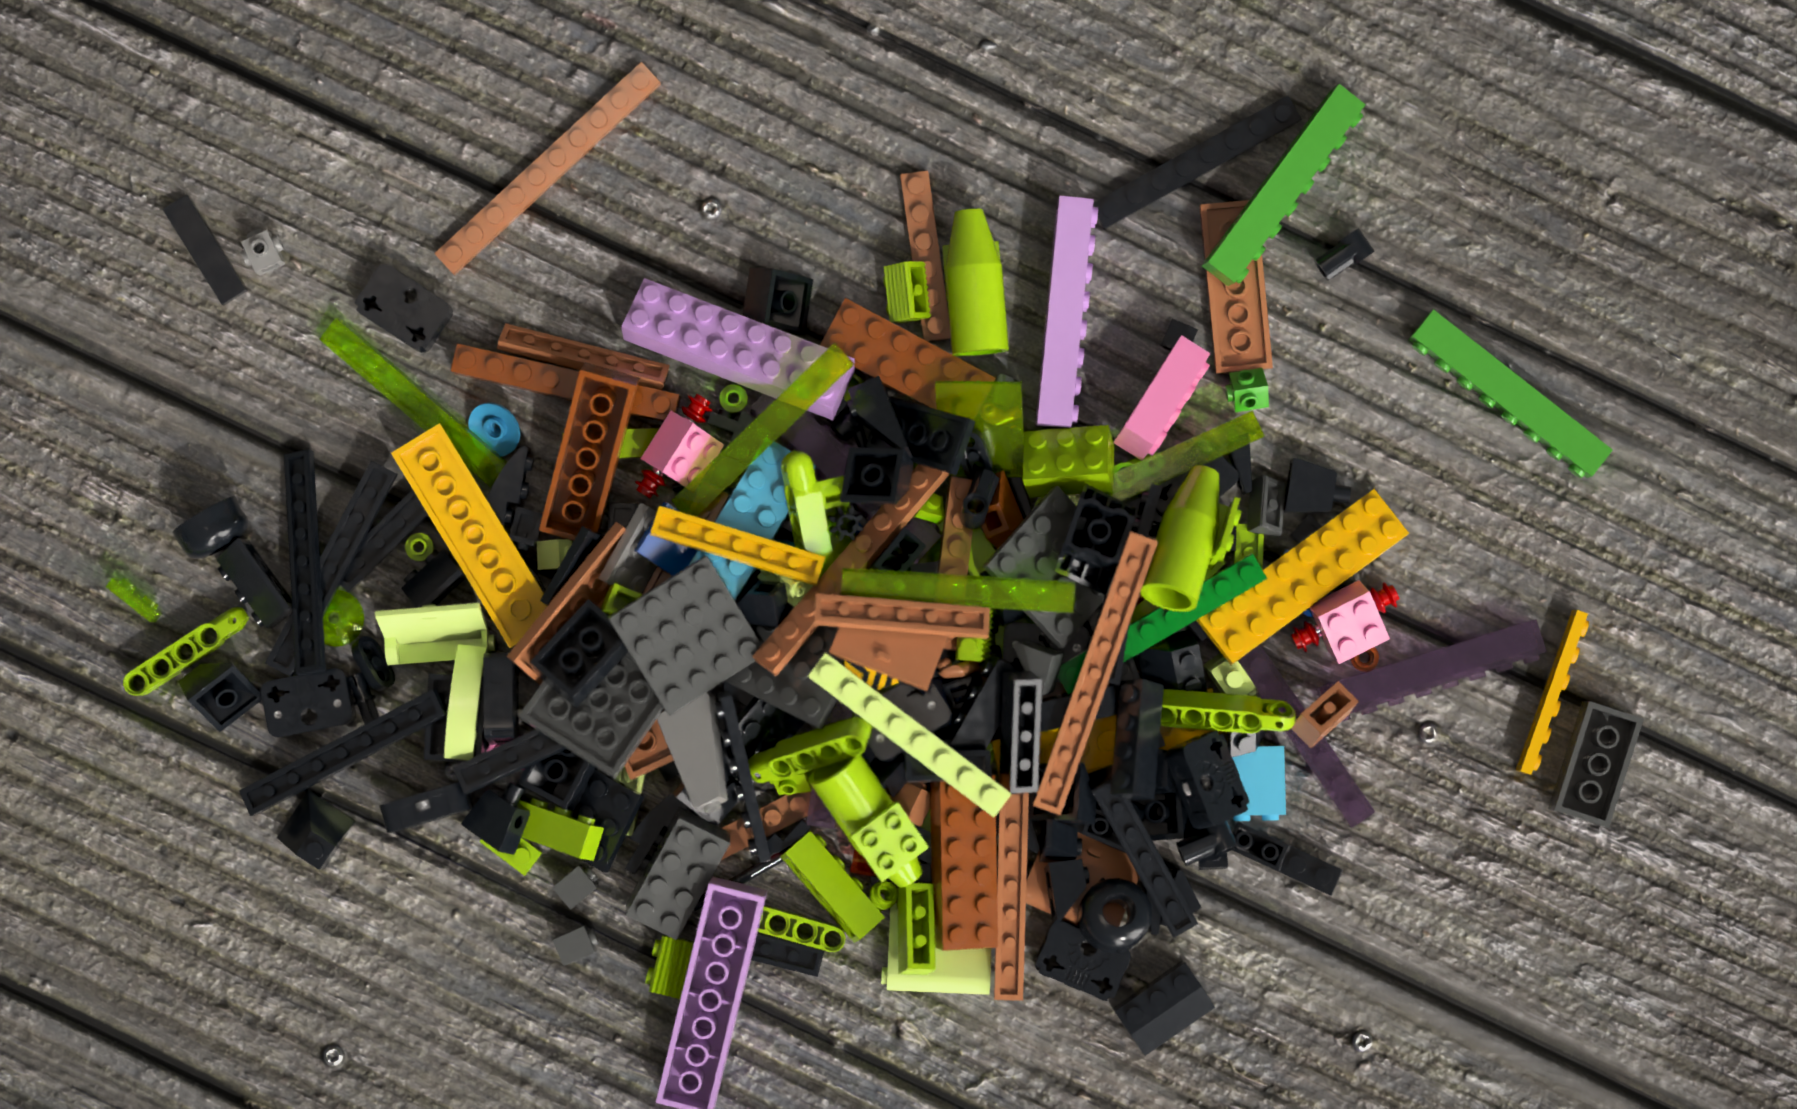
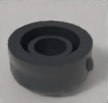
[172,496,248,559]
[1077,877,1152,954]

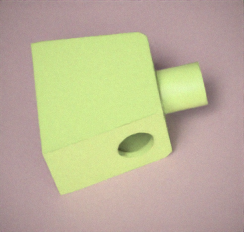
[1203,653,1257,696]

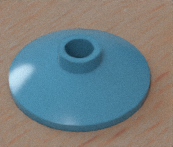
[468,402,520,456]

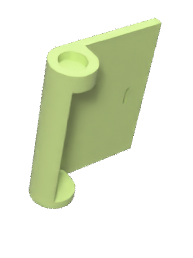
[375,603,496,666]
[881,903,991,995]

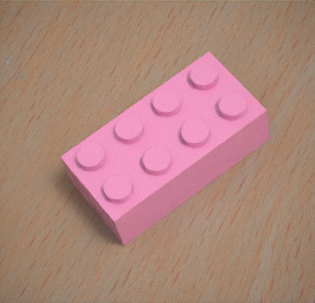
[1113,335,1211,461]

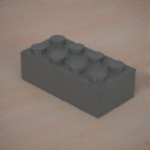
[1548,701,1644,828]
[626,808,730,940]

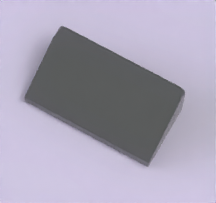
[1247,475,1286,536]

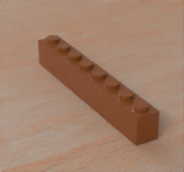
[451,344,681,422]

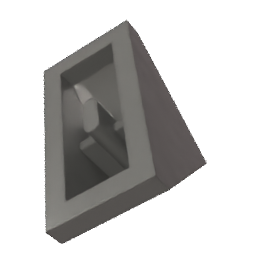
[1013,640,1064,696]

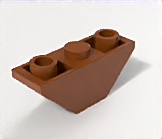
[976,470,1024,548]

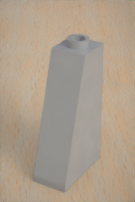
[657,692,728,814]

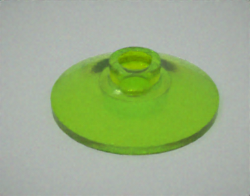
[323,590,364,647]

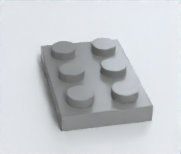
[599,503,657,594]

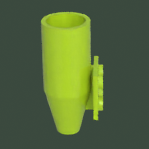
[942,209,1009,356]
[1140,465,1242,612]
[809,754,929,888]

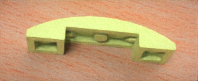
[444,645,487,761]

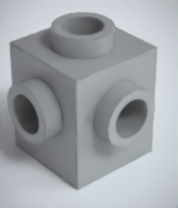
[240,229,286,276]

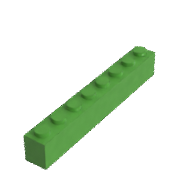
[1201,84,1366,286]
[1409,309,1613,478]

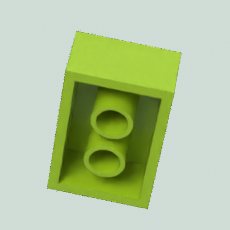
[1023,425,1114,498]

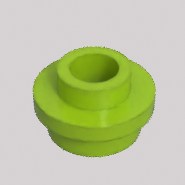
[719,384,748,413]
[405,533,434,561]
[870,881,898,910]

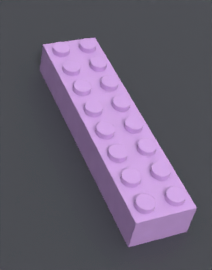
[1035,196,1098,429]
[621,278,855,420]
[656,876,768,1109]

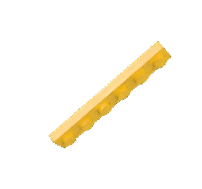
[650,506,825,586]
[1516,610,1589,775]

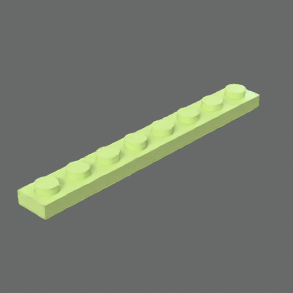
[808,653,1011,817]

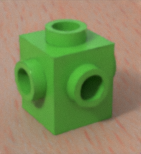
[1225,368,1269,412]

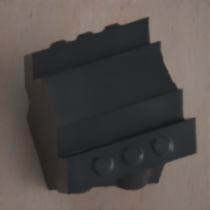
[1054,483,1136,595]

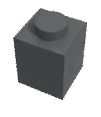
[553,864,599,910]
[552,924,599,966]

